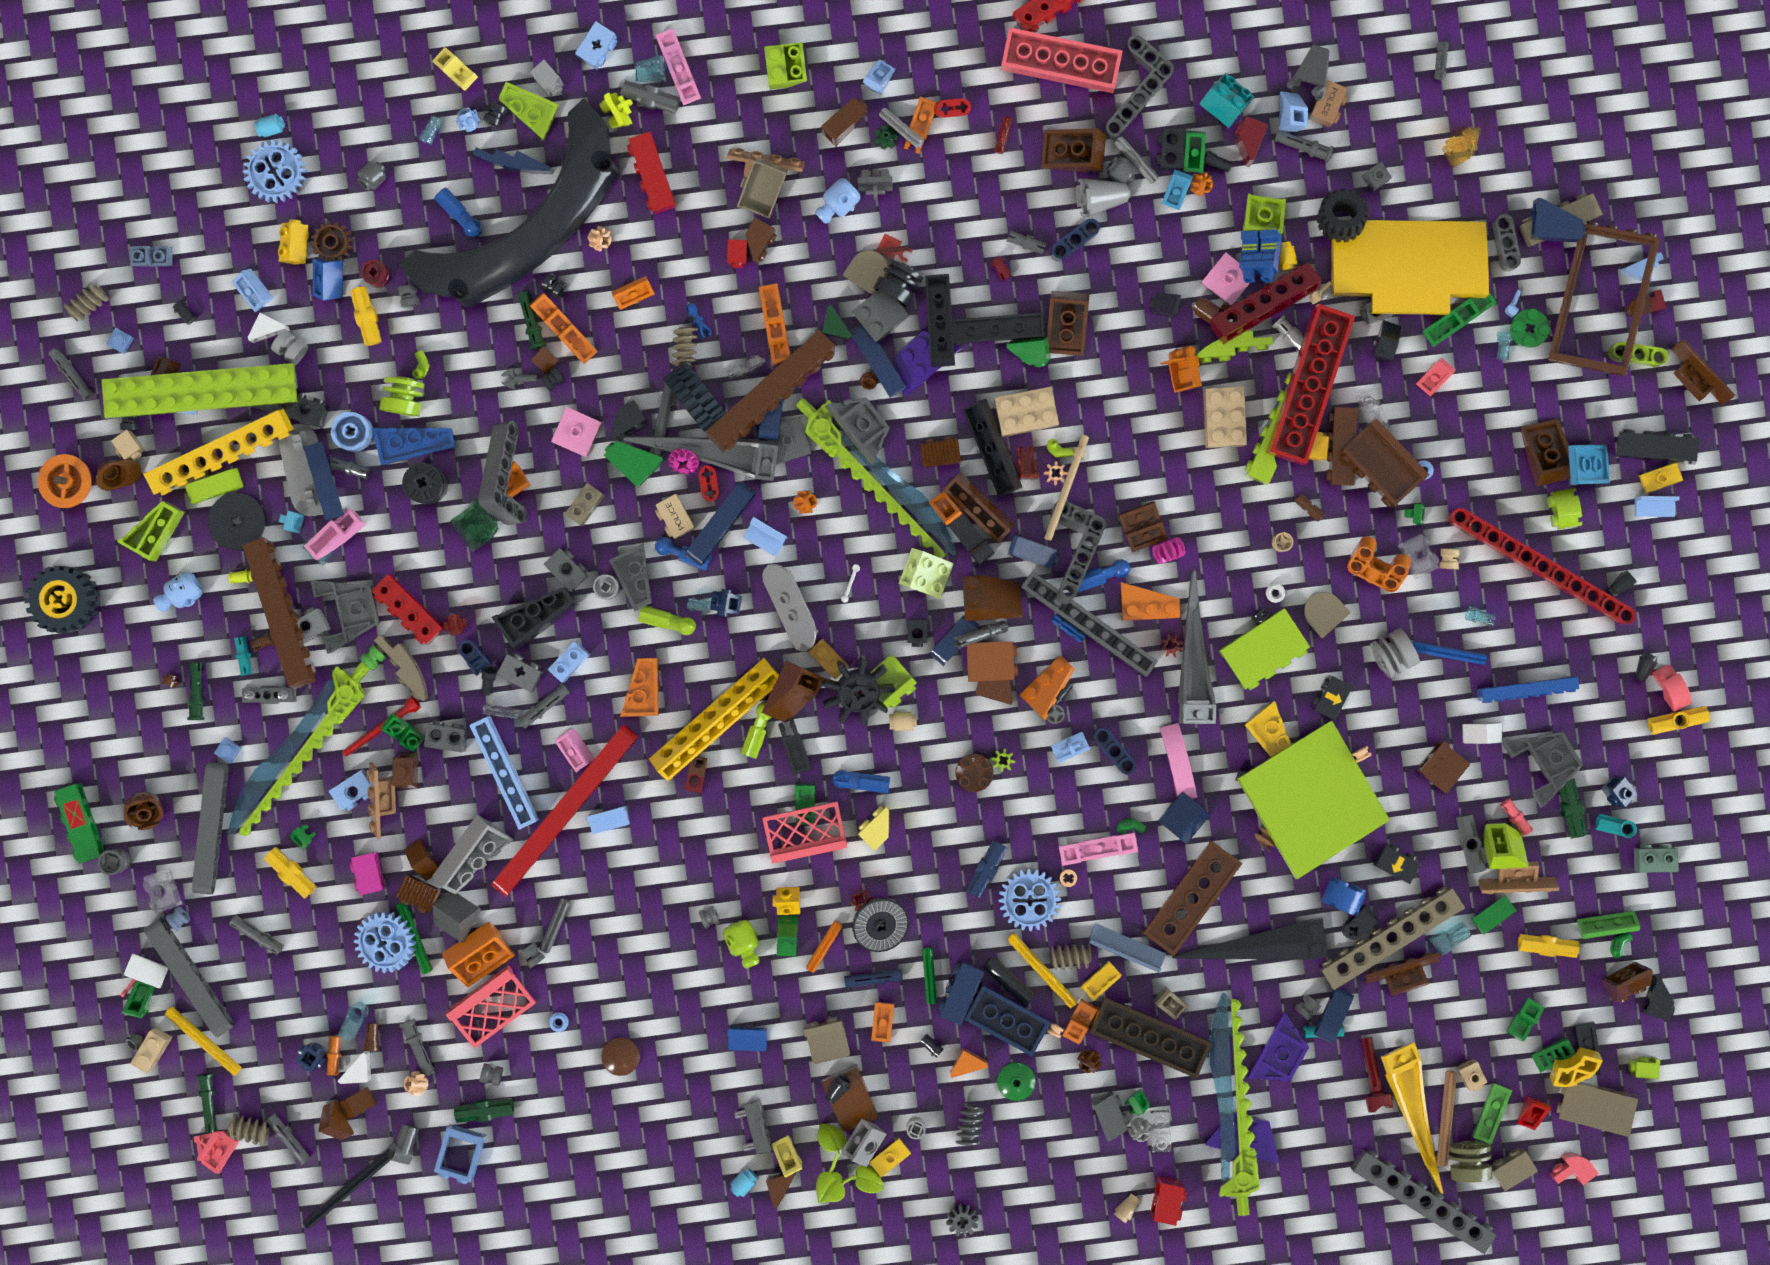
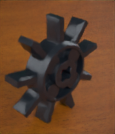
[822,655,895,726]

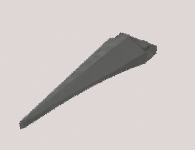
[623,436,778,481]
[1177,570,1216,724]

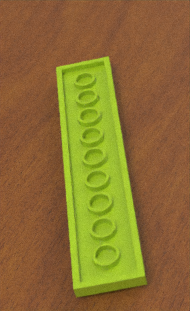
[102,363,298,418]

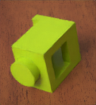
[1628,1056,1660,1079]

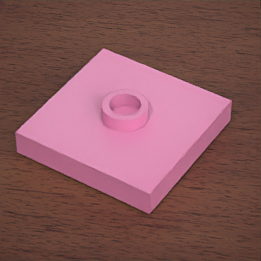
[1201,253,1250,306]
[551,407,602,458]

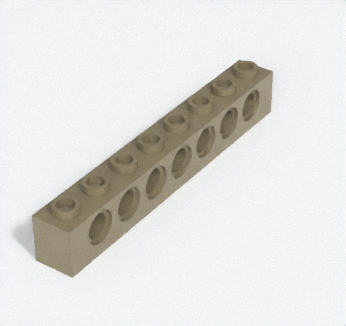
[1319,886,1465,990]

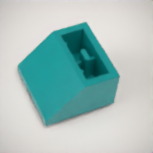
[1199,73,1255,128]

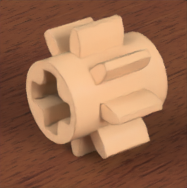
[587,226,612,251]
[1044,461,1068,486]
[404,1072,428,1096]

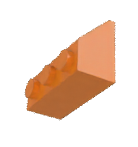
[442,921,515,988]

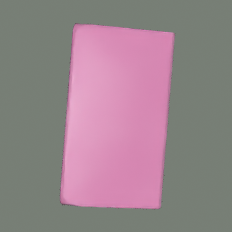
[555,728,595,772]

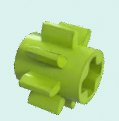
[991,748,1015,772]

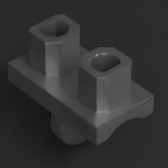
[858,169,893,200]

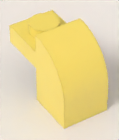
[432,47,478,91]

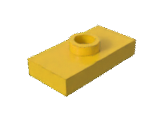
[1639,463,1683,494]
[1081,961,1122,1001]
[869,1138,911,1177]

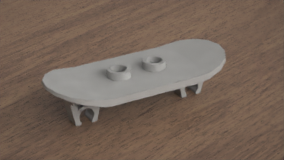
[279,424,323,516]
[762,564,818,652]

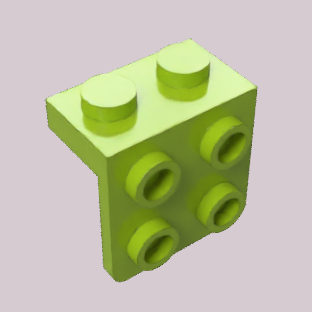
[870,655,917,708]

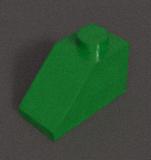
[1184,130,1206,173]
[1006,337,1051,367]
[777,915,798,957]

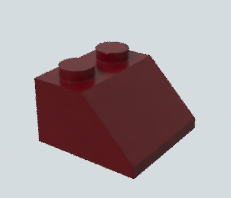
[1234,116,1268,167]

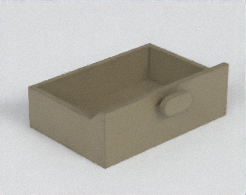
[737,157,788,218]

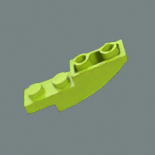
[1196,330,1273,363]

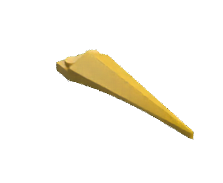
[1381,1042,1443,1194]

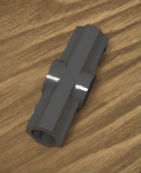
[620,80,680,114]
[1455,814,1486,874]

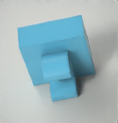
[279,511,305,533]

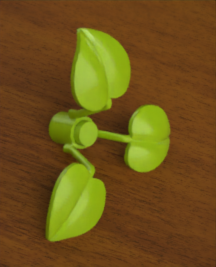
[816,1124,884,1203]

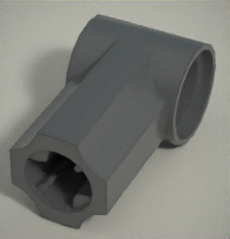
[388,1124,419,1165]

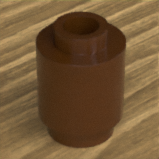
[1191,297,1220,324]

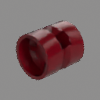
[361,260,391,288]

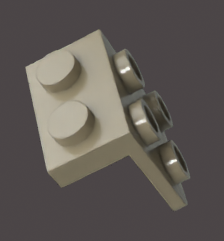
[804,1017,850,1064]

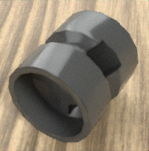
[98,848,130,875]

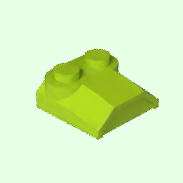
[1243,194,1286,236]

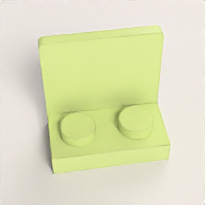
[899,548,953,599]

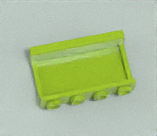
[1218,608,1310,690]

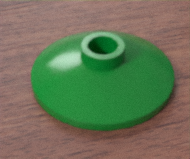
[997,1062,1036,1101]

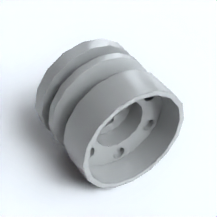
[1370,628,1420,679]

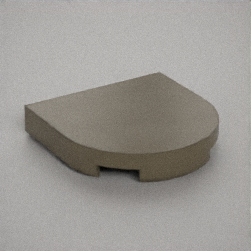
[843,250,888,295]
[1304,592,1351,639]

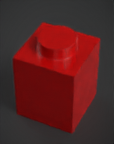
[727,239,748,269]

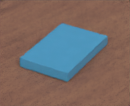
[1568,445,1610,485]

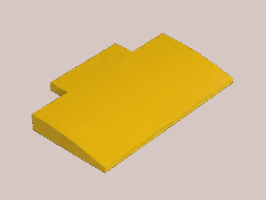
[1331,220,1489,315]

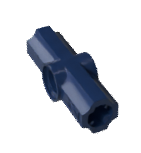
[966,840,1008,898]

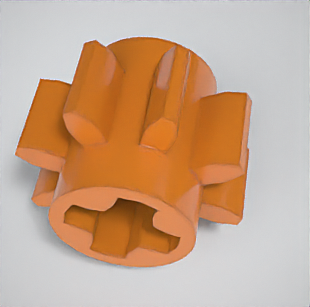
[1189,172,1213,196]
[793,490,817,514]

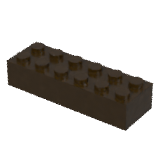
[1089,995,1212,1079]

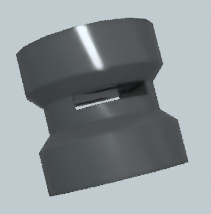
[398,285,420,308]
[518,942,545,969]
[1294,994,1321,1021]
[480,1063,503,1086]

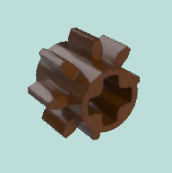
[1077,1049,1102,1073]

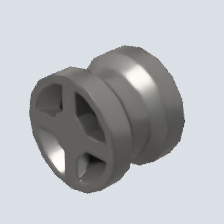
[1046,704,1065,724]
[699,906,720,929]

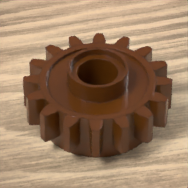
[310,221,354,262]

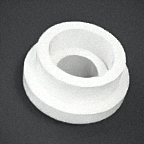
[1266,583,1285,603]

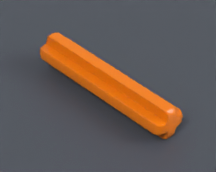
[806,921,843,973]

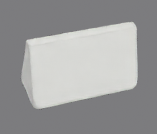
[124,953,168,988]

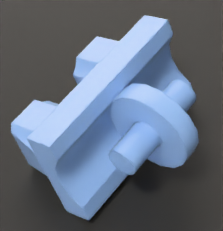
[1050,732,1090,763]

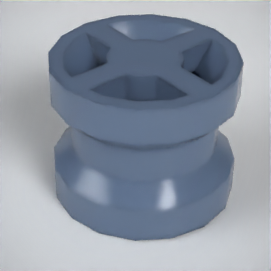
[166,906,190,931]

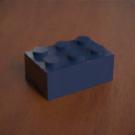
[938,959,984,1025]

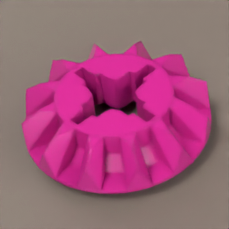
[668,449,699,475]

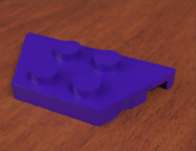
[895,331,962,397]
[1247,1012,1309,1081]
[1205,1111,1278,1163]

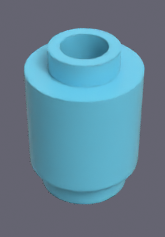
[254,114,285,137]
[730,1168,759,1197]

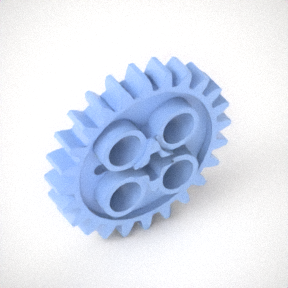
[243,140,307,203]
[998,868,1061,931]
[354,911,416,973]

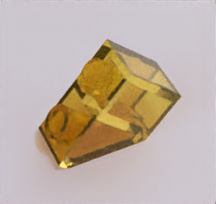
[1442,126,1481,168]

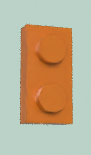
[611,276,654,310]
[871,1001,894,1043]

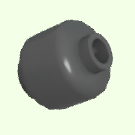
[1106,157,1135,184]
[357,161,386,190]

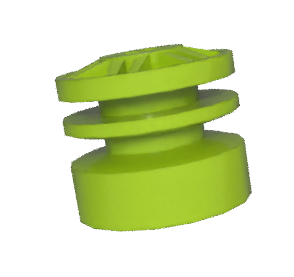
[379,376,425,417]

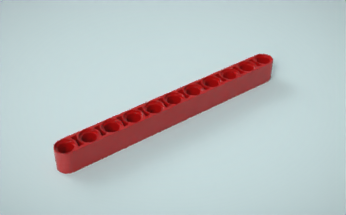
[1448,508,1636,624]
[491,725,639,897]

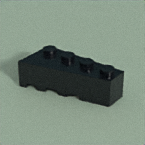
[1616,429,1699,465]
[491,587,579,650]

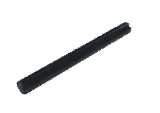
[302,1149,391,1229]

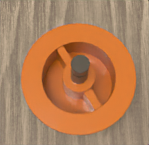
[38,454,92,508]

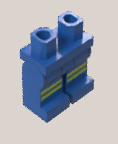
[1239,229,1282,283]

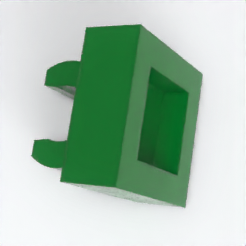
[1404,504,1425,525]
[290,825,316,851]
[1124,1089,1151,1116]

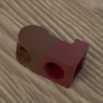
[1625,289,1667,317]
[685,756,708,794]

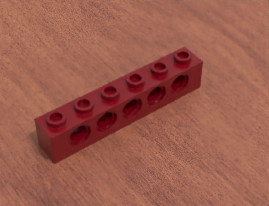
[1211,262,1322,345]

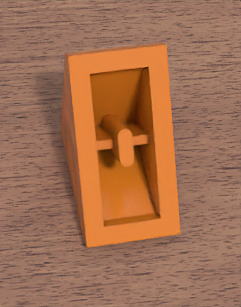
[928,491,962,526]
[950,1048,988,1078]

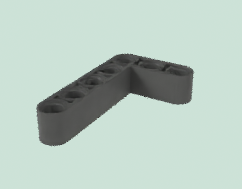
[1105,35,1174,139]
[478,421,527,525]
[1050,501,1106,604]

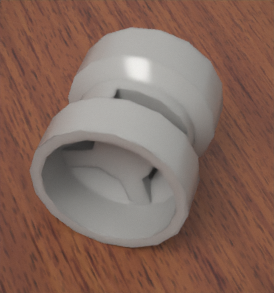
[906,1117,926,1139]

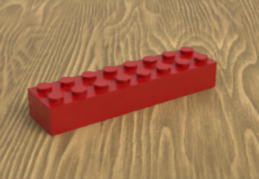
[1266,304,1355,465]

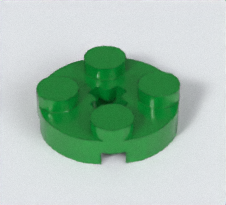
[1510,309,1550,348]

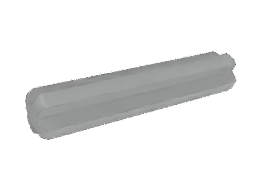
[879,108,924,148]
[1114,136,1159,184]

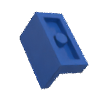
[313,258,343,300]
[728,1027,767,1051]

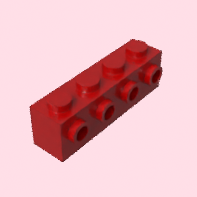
[1012,0,1085,33]
[627,131,677,215]
[371,574,445,645]

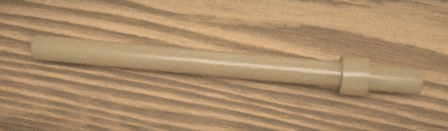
[1044,435,1089,541]

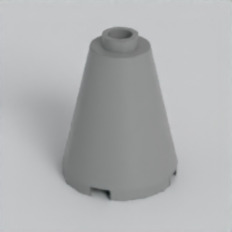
[1076,178,1131,217]

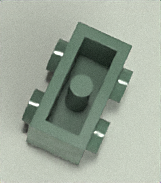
[1634,844,1679,873]

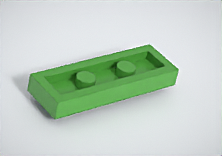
[1577,911,1640,939]
[1472,1083,1512,1144]

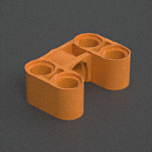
[1347,536,1411,592]

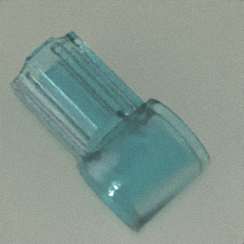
[1430,922,1472,956]
[338,1002,369,1042]

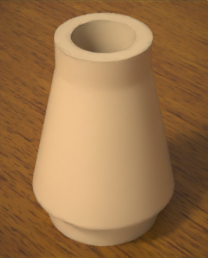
[1114,1194,1140,1223]

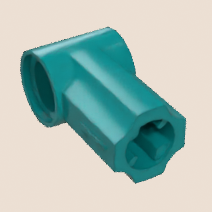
[1595,813,1637,838]

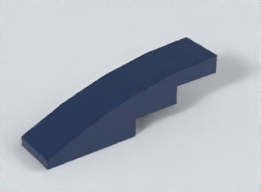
[473,147,554,174]
[849,324,906,398]
[303,441,344,520]

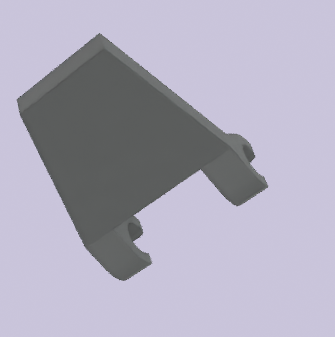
[1287,45,1330,101]

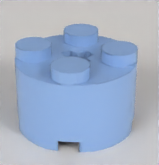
[331,412,374,452]

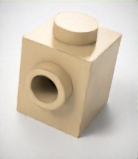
[111,430,145,461]
[1456,1059,1487,1091]

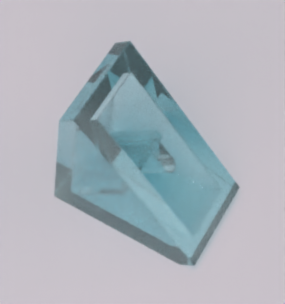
[635,56,666,82]

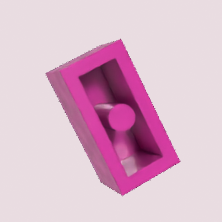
[350,851,386,895]

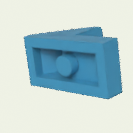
[1162,170,1193,210]

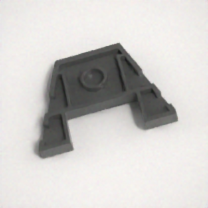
[310,580,380,654]
[1502,732,1583,808]

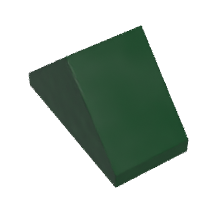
[822,304,852,340]

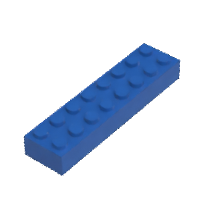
[1477,677,1580,703]

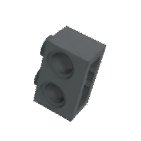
[424,720,468,753]

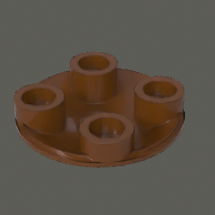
[955,754,994,792]
[601,1037,640,1076]

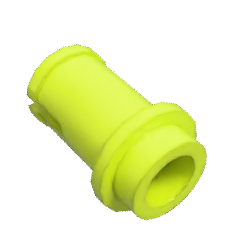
[228,568,254,584]

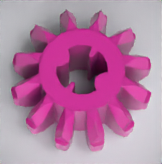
[1152,537,1186,564]

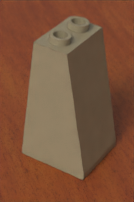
[1556,1082,1639,1137]

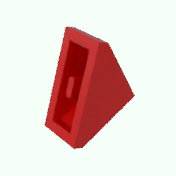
[1517,1095,1551,1130]

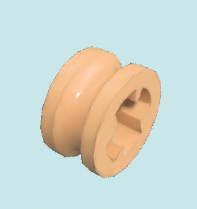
[1352,746,1372,762]
[1059,869,1077,887]
[1046,1022,1065,1038]

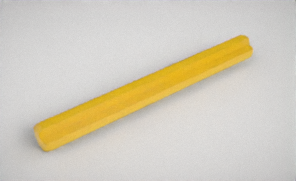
[1007,933,1077,1008]
[165,1007,242,1076]

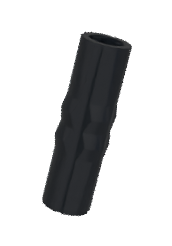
[982,956,1035,1006]

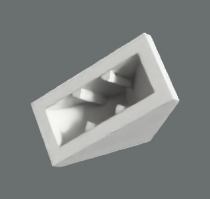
[248,313,290,343]
[1462,723,1502,744]
[338,1051,371,1084]

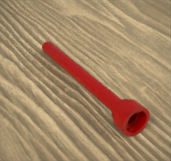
[342,696,421,757]

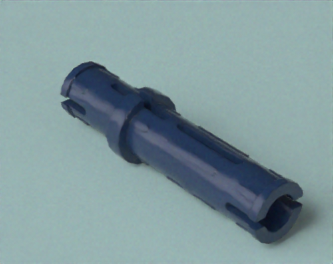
[844,969,903,988]

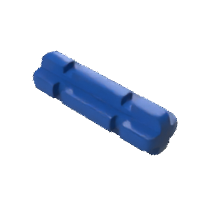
[1051,614,1086,642]

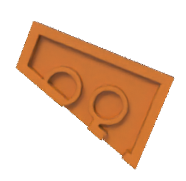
[1020,655,1075,721]
[620,658,659,717]

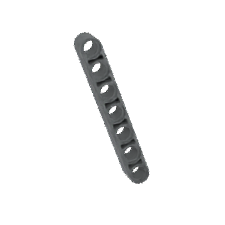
[192,762,229,895]
[144,917,234,1037]

